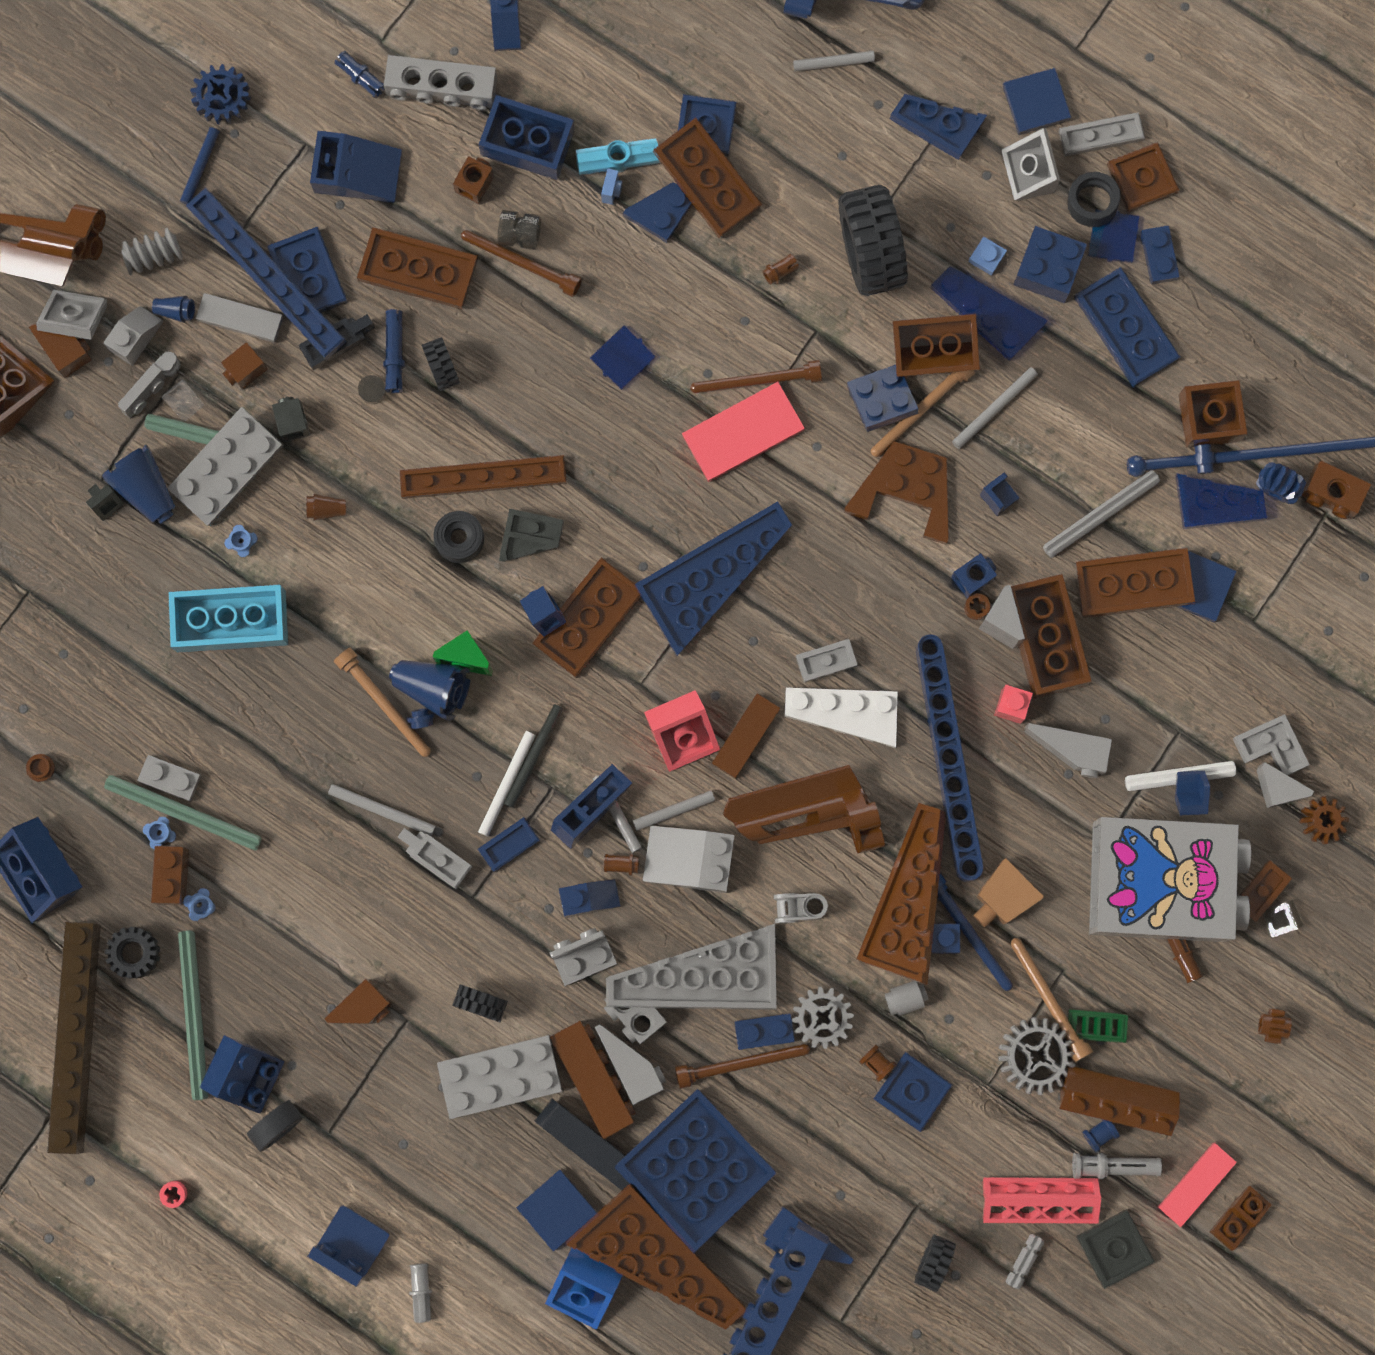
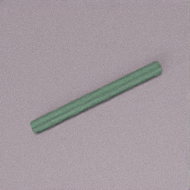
[104,775,262,851]
[178,930,208,1101]

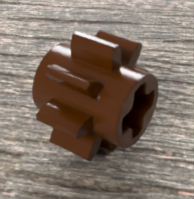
[1258,1008,1292,1044]

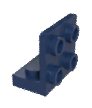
[307,1205,390,1287]

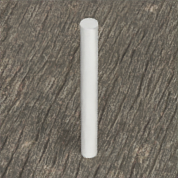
[478,731,536,837]

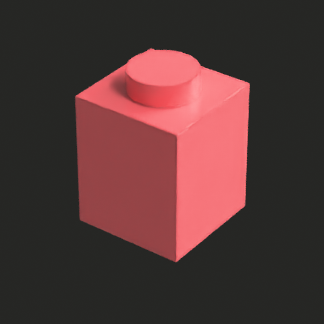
[994,685,1033,724]

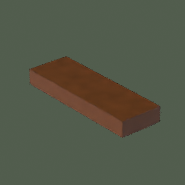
[712,693,780,779]

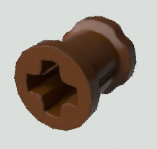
[859,1044,896,1082]

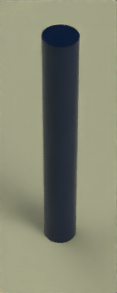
[180,127,220,205]

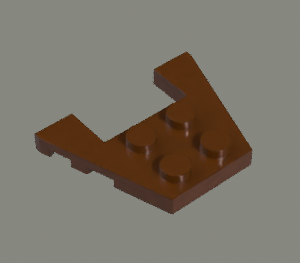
[844,441,949,545]

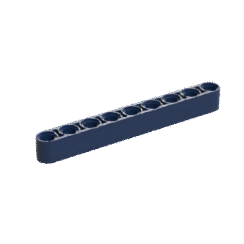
[916,634,983,882]

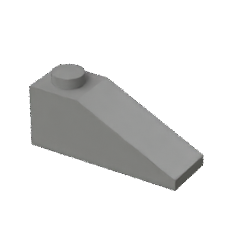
[1024,723,1112,778]
[595,1025,666,1105]

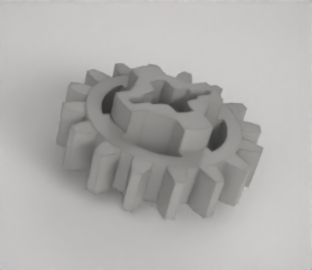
[792,987,854,1049]

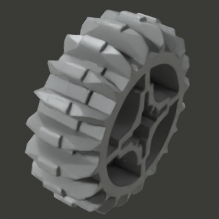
[998,1017,1075,1095]

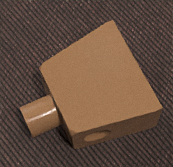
[973,858,1044,928]

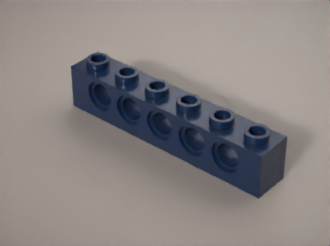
[722,1221,829,1355]

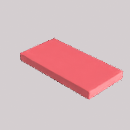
[682,382,805,482]

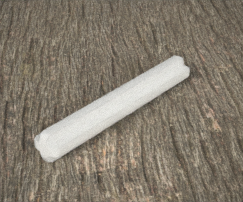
[1125,761,1236,791]

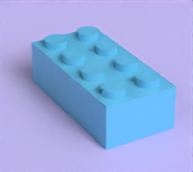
[169,585,288,653]

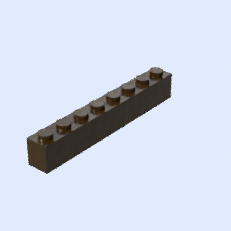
[47,922,101,1154]

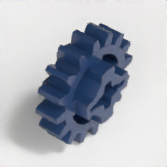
[190,64,251,125]

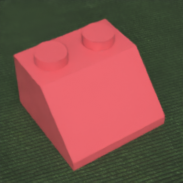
[644,690,720,772]

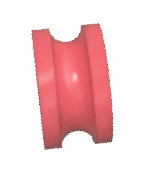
[159,1181,187,1208]

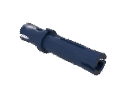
[383,309,405,393]

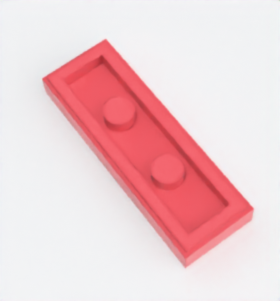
[1158,1143,1237,1227]

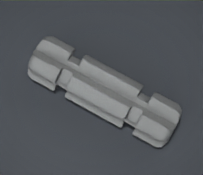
[1006,1234,1044,1289]

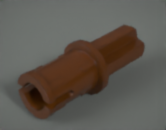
[1167,939,1203,983]

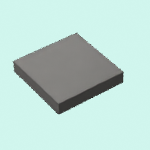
[37,290,107,339]

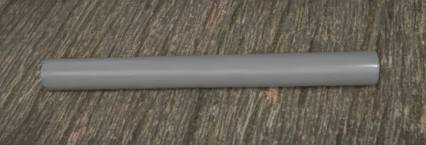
[952,367,1038,449]
[328,784,436,836]

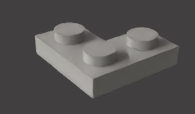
[1232,714,1310,775]

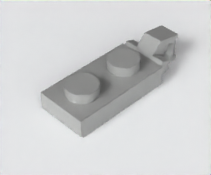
[398,828,473,889]

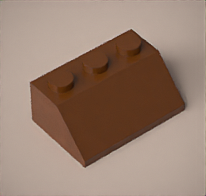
[892,314,980,377]

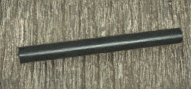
[504,704,564,809]

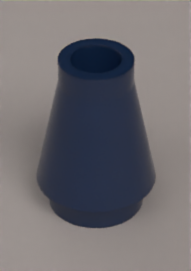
[152,296,195,323]

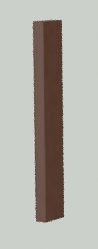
[399,455,567,499]

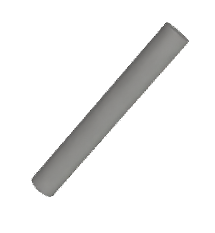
[793,51,875,72]
[593,774,642,853]
[633,790,715,831]

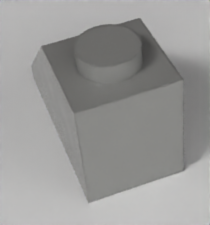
[104,306,164,366]

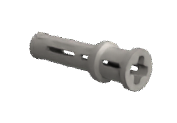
[1072,1153,1162,1179]

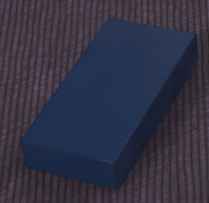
[478,817,540,872]

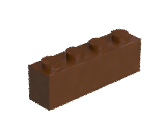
[550,1021,636,1139]
[1059,1066,1180,1136]

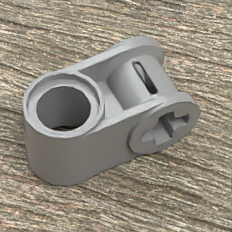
[773,893,828,924]

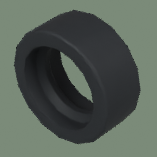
[1067,172,1121,227]
[247,1100,303,1152]

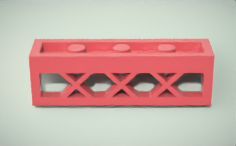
[983,1177,1101,1224]

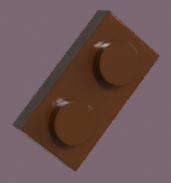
[1239,860,1292,922]

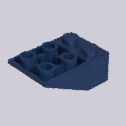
[310,131,402,203]

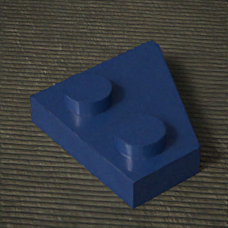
[623,182,693,243]

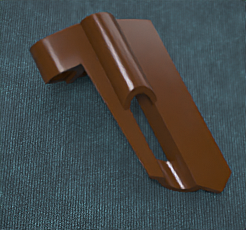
[0,204,106,286]
[723,765,885,854]

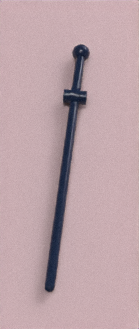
[1127,437,1375,477]

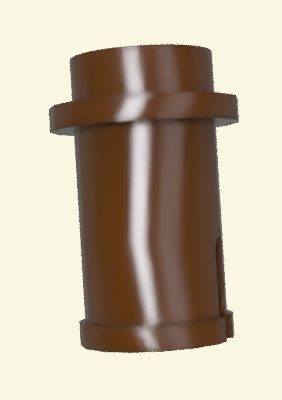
[763,254,799,285]
[604,853,639,876]

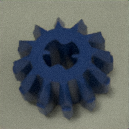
[1256,462,1306,504]

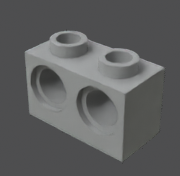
[604,998,667,1044]

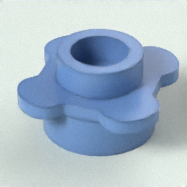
[225,525,258,557]
[143,817,176,849]
[183,888,215,921]

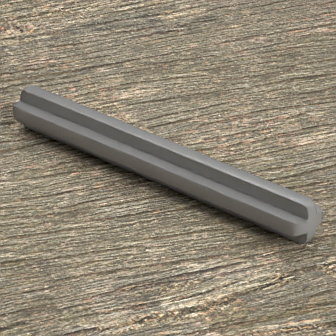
[1043,470,1160,558]

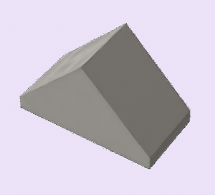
[1256,762,1314,808]

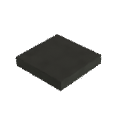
[1076,1210,1155,1289]

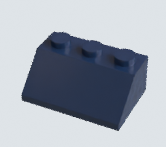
[0,817,82,923]

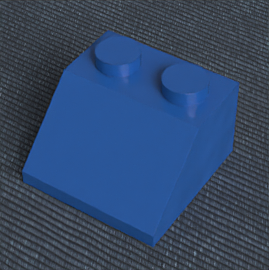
[545,1248,623,1330]

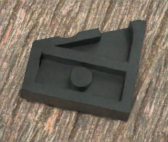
[499,508,564,562]

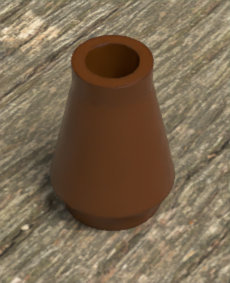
[306,494,346,521]

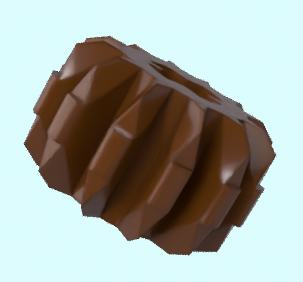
[1299,796,1349,845]

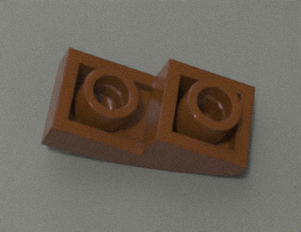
[1209,1186,1272,1251]

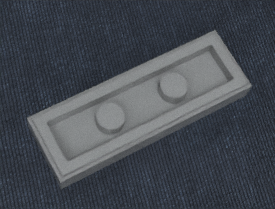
[1059,112,1145,157]
[196,293,283,343]

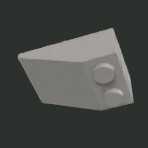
[643,826,734,893]

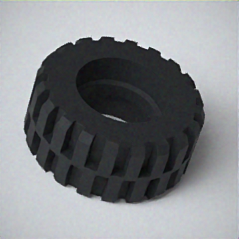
[838,185,908,296]

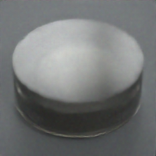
[358,375,386,404]

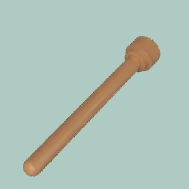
[871,370,975,457]
[334,647,431,757]
[1011,938,1093,1063]

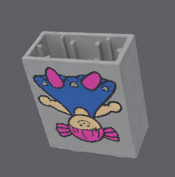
[1089,817,1251,942]

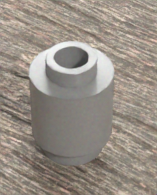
[884,981,928,1016]

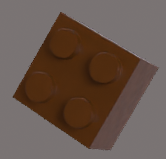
[1178,380,1247,448]

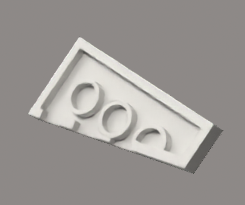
[785,688,897,748]

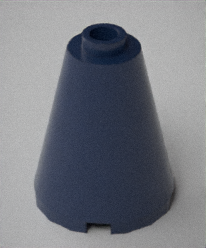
[102,444,175,524]
[389,660,470,721]

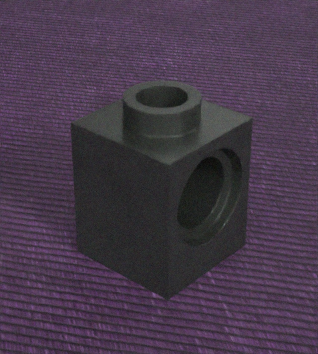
[272,397,310,442]

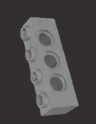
[384,55,497,110]

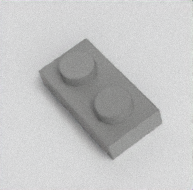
[796,639,857,683]
[137,755,201,802]

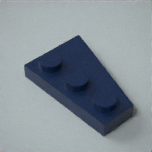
[889,94,987,160]

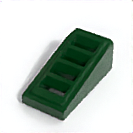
[1068,1010,1128,1043]

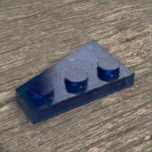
[1175,473,1267,529]

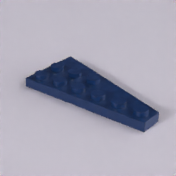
[635,501,792,657]

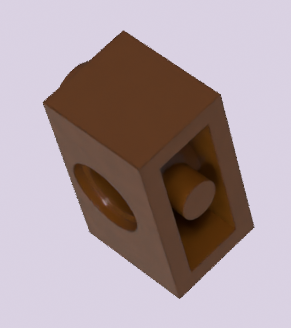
[1302,461,1371,519]

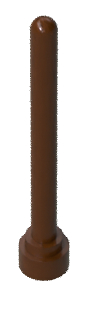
[461,230,582,298]
[690,360,822,393]
[675,1044,810,1089]

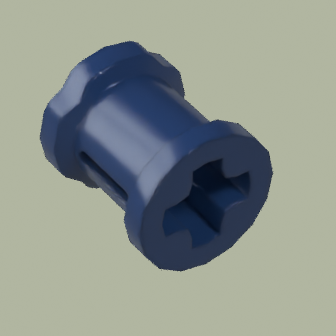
[1082,1120,1120,1153]

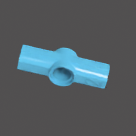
[576,138,660,175]

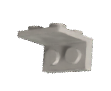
[550,928,617,986]

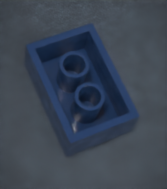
[478,95,575,180]

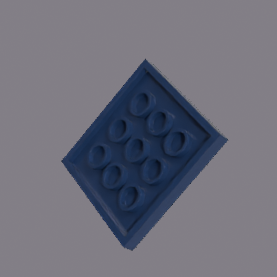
[615,1089,776,1253]

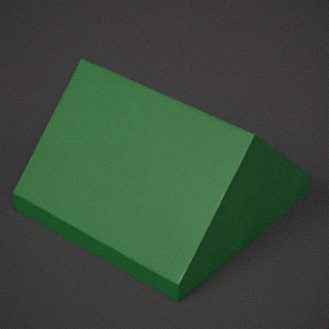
[433,630,493,677]

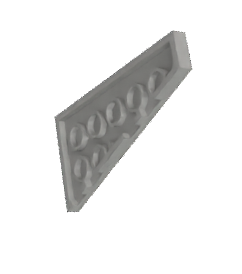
[606,924,777,1010]

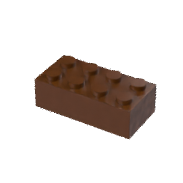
[1011,574,1092,699]

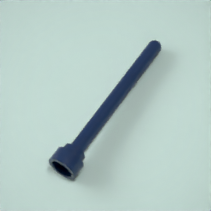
[937,872,1013,991]

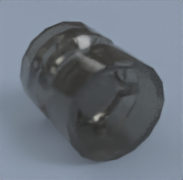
[497,209,541,250]

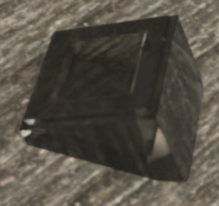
[1263,900,1303,938]

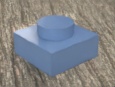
[601,168,623,205]
[968,236,1007,276]

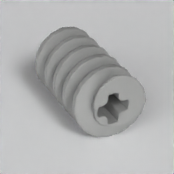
[122,228,183,276]

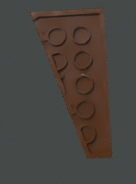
[856,803,946,986]
[566,1183,746,1330]

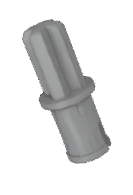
[409,1263,432,1323]

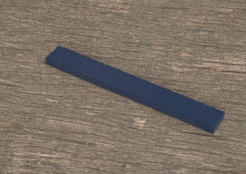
[186,188,347,360]

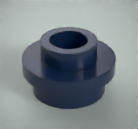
[407,708,435,729]

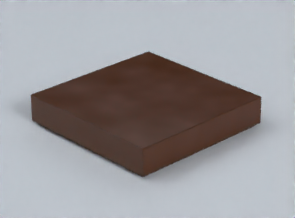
[1107,142,1179,213]

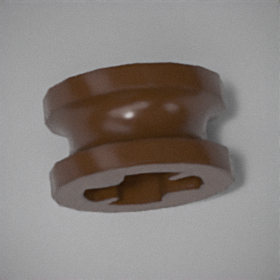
[964,594,990,620]

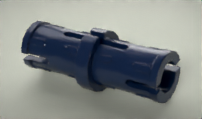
[335,51,385,98]

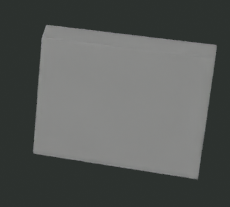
[1001,128,1060,201]
[979,585,1025,649]

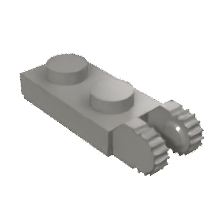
[118,351,181,418]

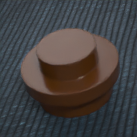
[26,754,55,782]

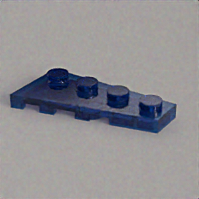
[930,266,1048,361]

